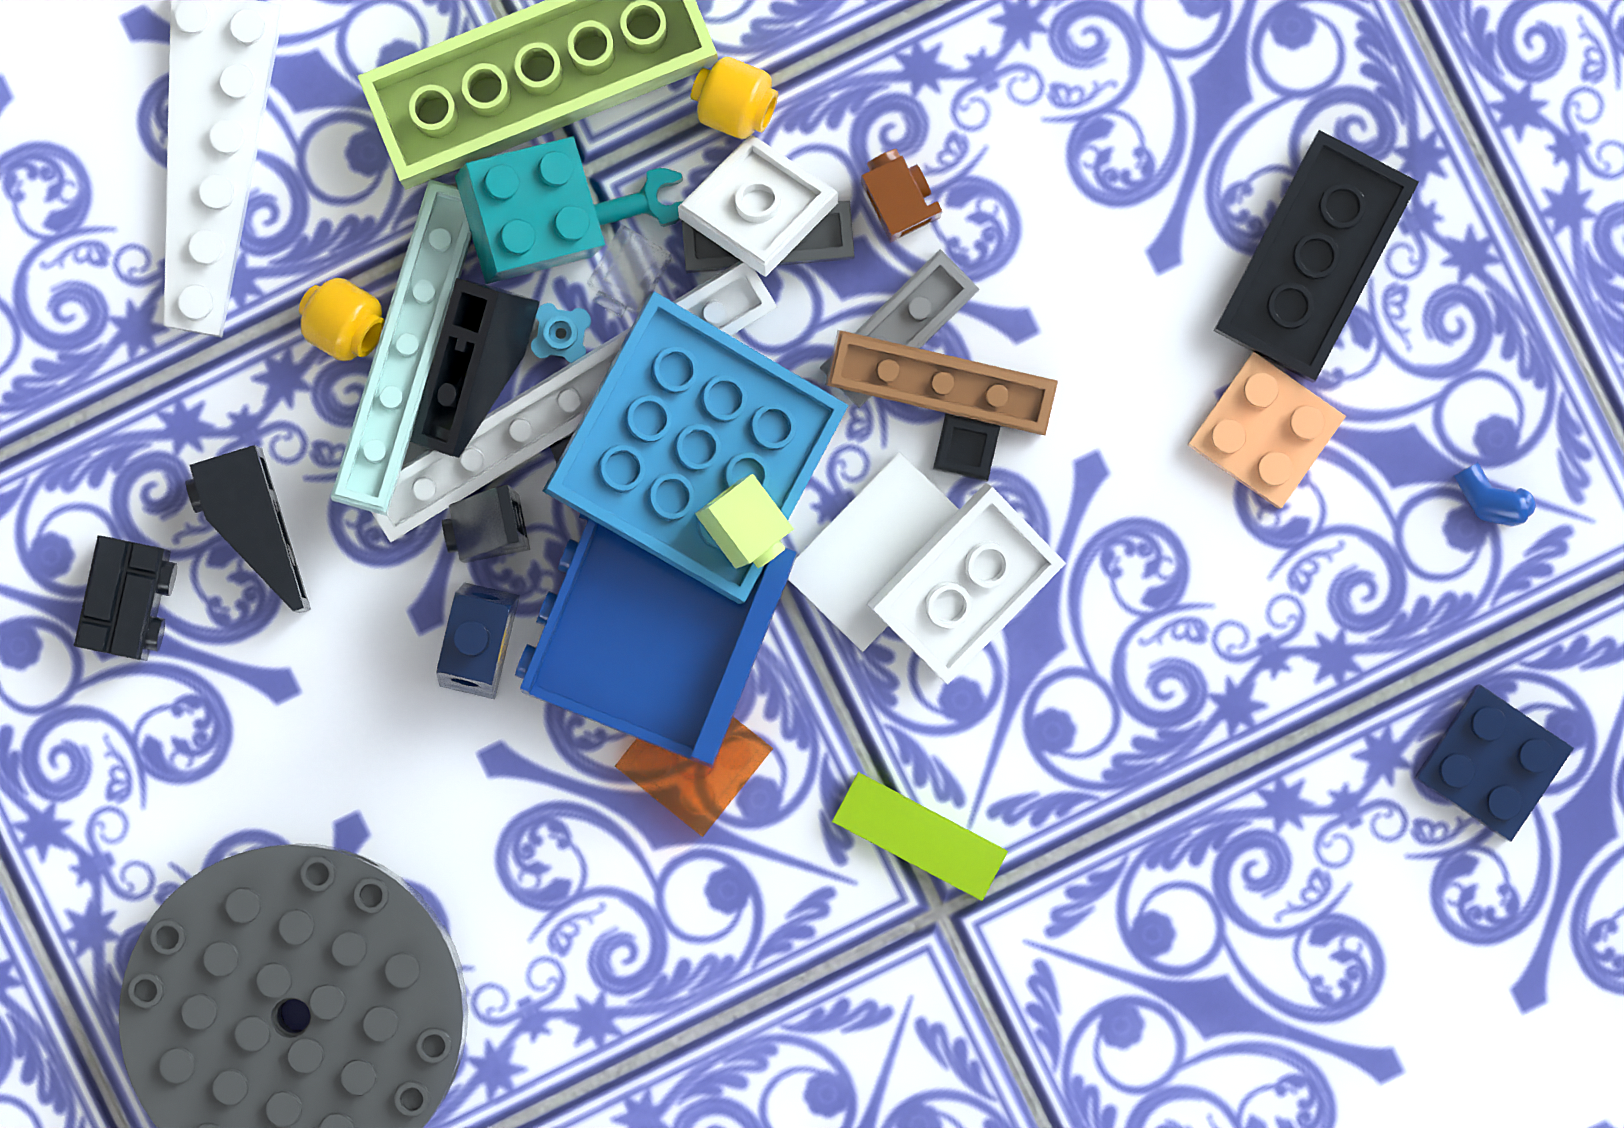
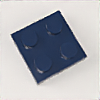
[1414,685,1574,842]

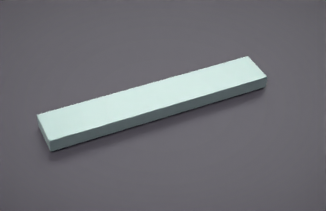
[331,179,472,516]

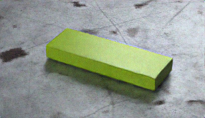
[832,772,1008,901]

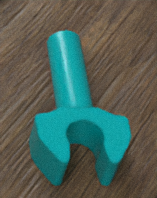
[594,168,683,227]

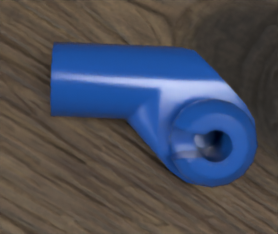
[1454,462,1536,527]

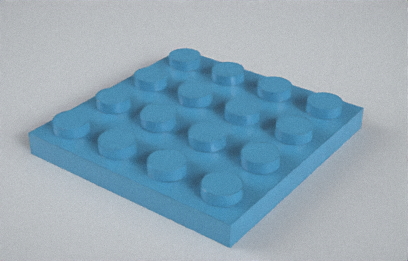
[542,291,849,604]

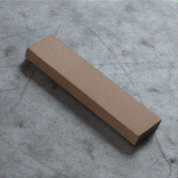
[825,330,1058,436]

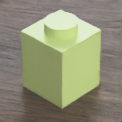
[695,474,794,569]

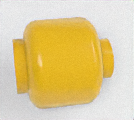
[690,57,778,139]
[299,277,385,361]

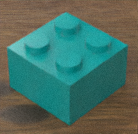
[455,136,605,284]

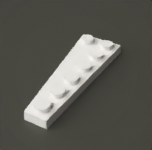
[164,0,284,338]

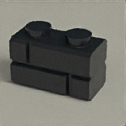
[74,535,177,661]

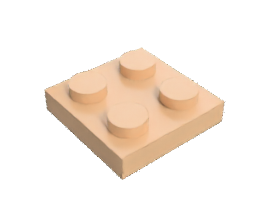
[1187,352,1346,509]

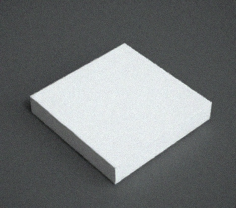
[678,135,838,277]

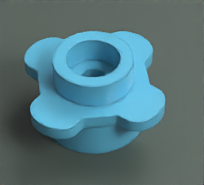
[531,303,591,363]

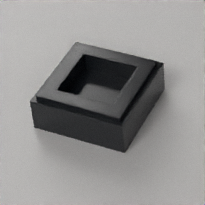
[933,414,1001,482]

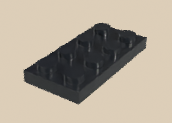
[1213,130,1419,383]

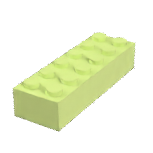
[358,0,718,190]

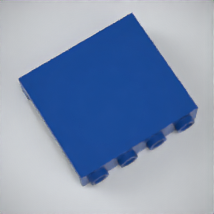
[515,513,797,768]

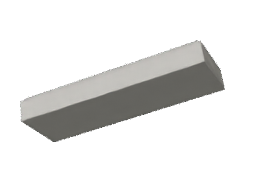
[820,249,980,408]

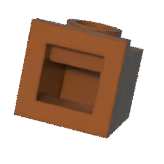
[861,149,942,243]

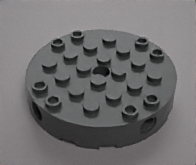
[118,843,468,1128]

